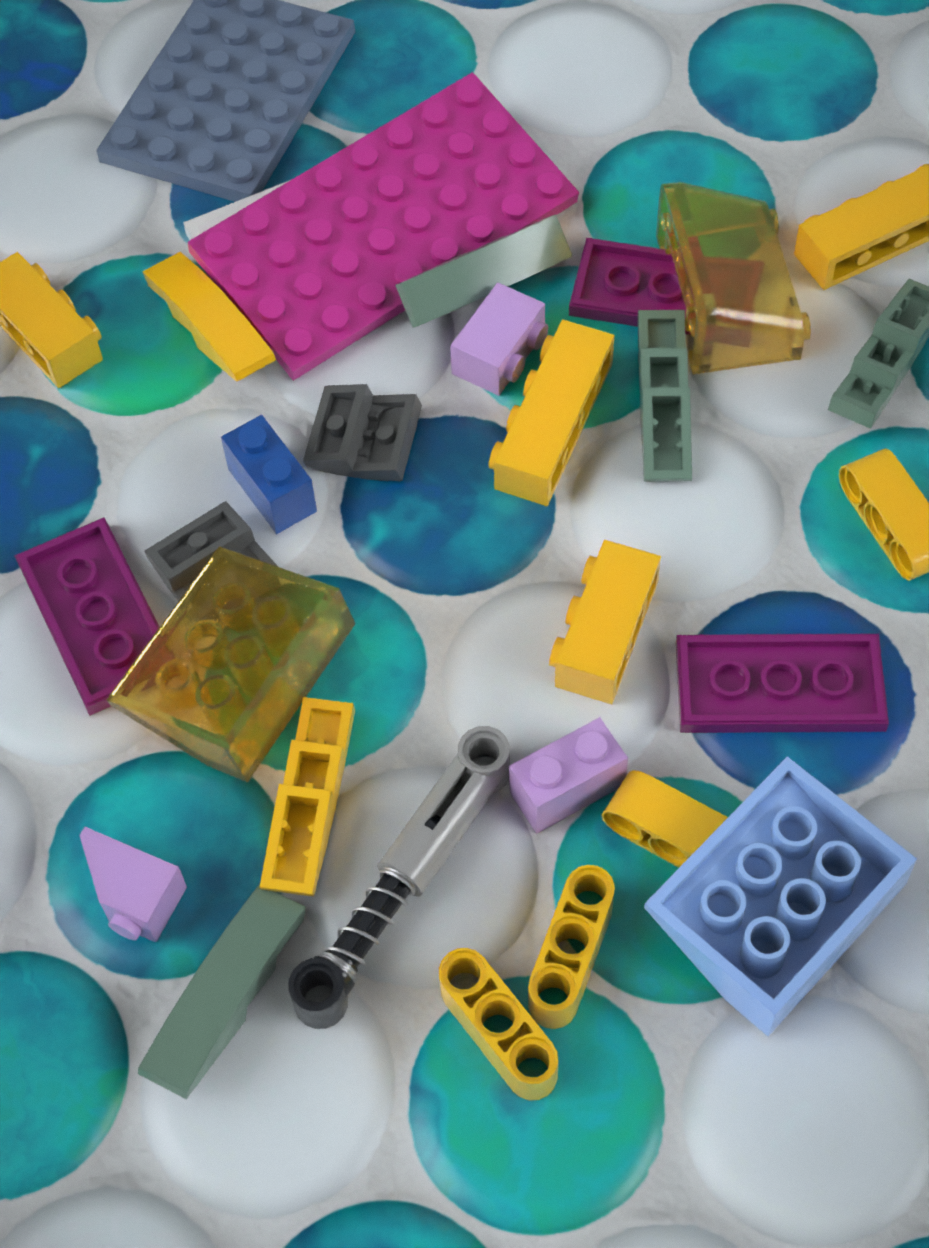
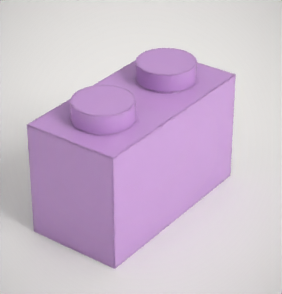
[450,282,548,396]
[509,717,628,834]

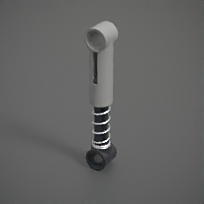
[288,726,510,1029]

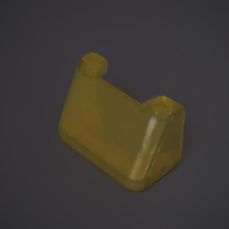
[656,181,811,375]

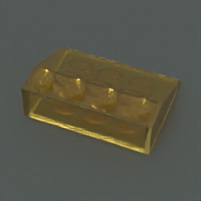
[106,546,355,782]

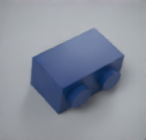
[221,414,317,535]

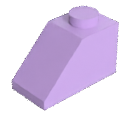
[79,827,187,942]

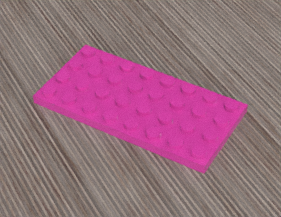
[188,72,579,381]

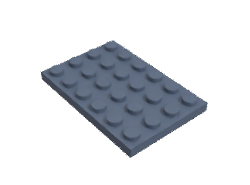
[96,0,355,202]

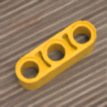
[839,448,929,580]
[601,770,728,868]
[528,865,615,1029]
[439,948,558,1101]

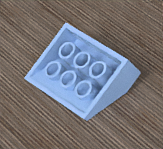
[644,757,917,1036]

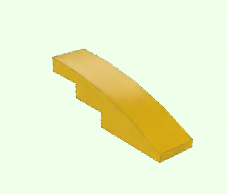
[142,251,276,382]
[259,697,355,897]

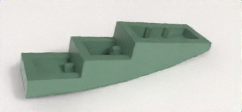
[395,214,572,328]
[827,278,929,429]
[637,310,692,482]
[138,884,306,1100]

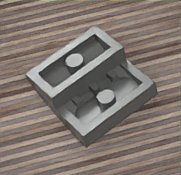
[303,384,422,481]
[144,501,285,633]

